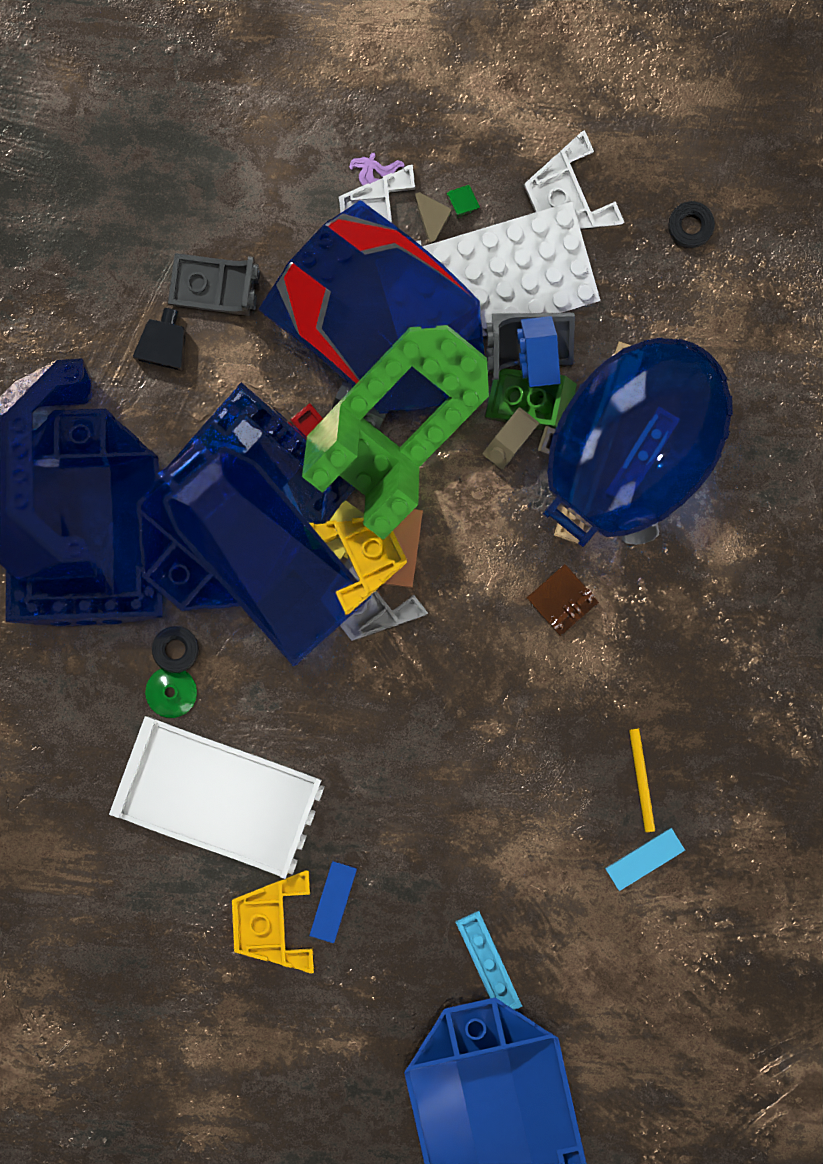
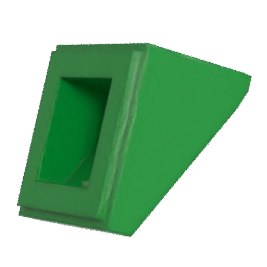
[446,185,480,219]

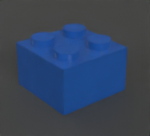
[517,316,561,387]

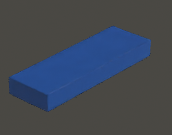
[309,861,357,943]

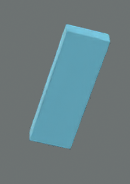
[605,828,685,891]

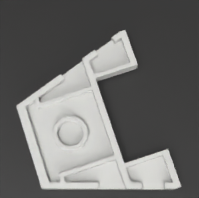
[524,130,624,229]
[339,165,421,258]

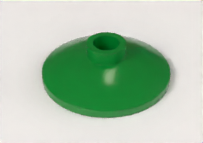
[145,668,197,718]

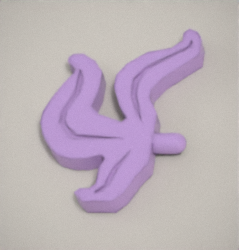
[349,153,405,186]

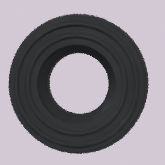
[668,201,715,248]
[152,626,199,673]

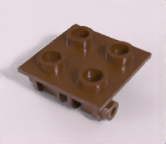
[527,564,599,636]

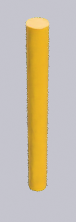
[629,728,655,832]

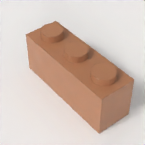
[384,509,423,588]

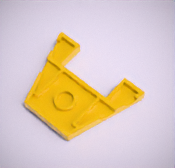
[304,517,407,615]
[232,870,314,973]

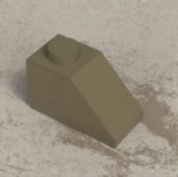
[483,407,539,470]

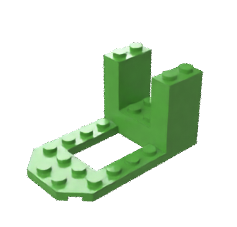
[302,325,489,540]

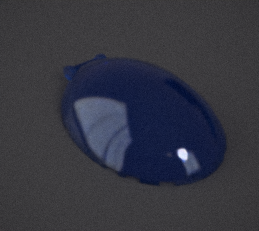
[543,337,733,547]

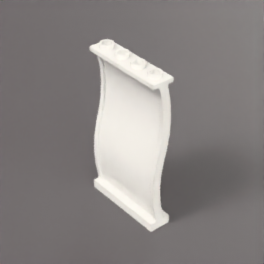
[109,716,324,879]

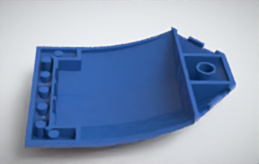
[404,997,587,1164]

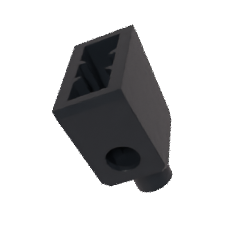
[133,308,186,372]

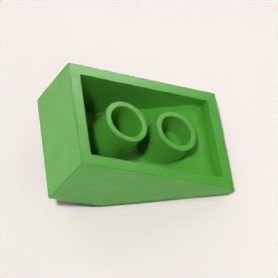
[485,369,577,433]

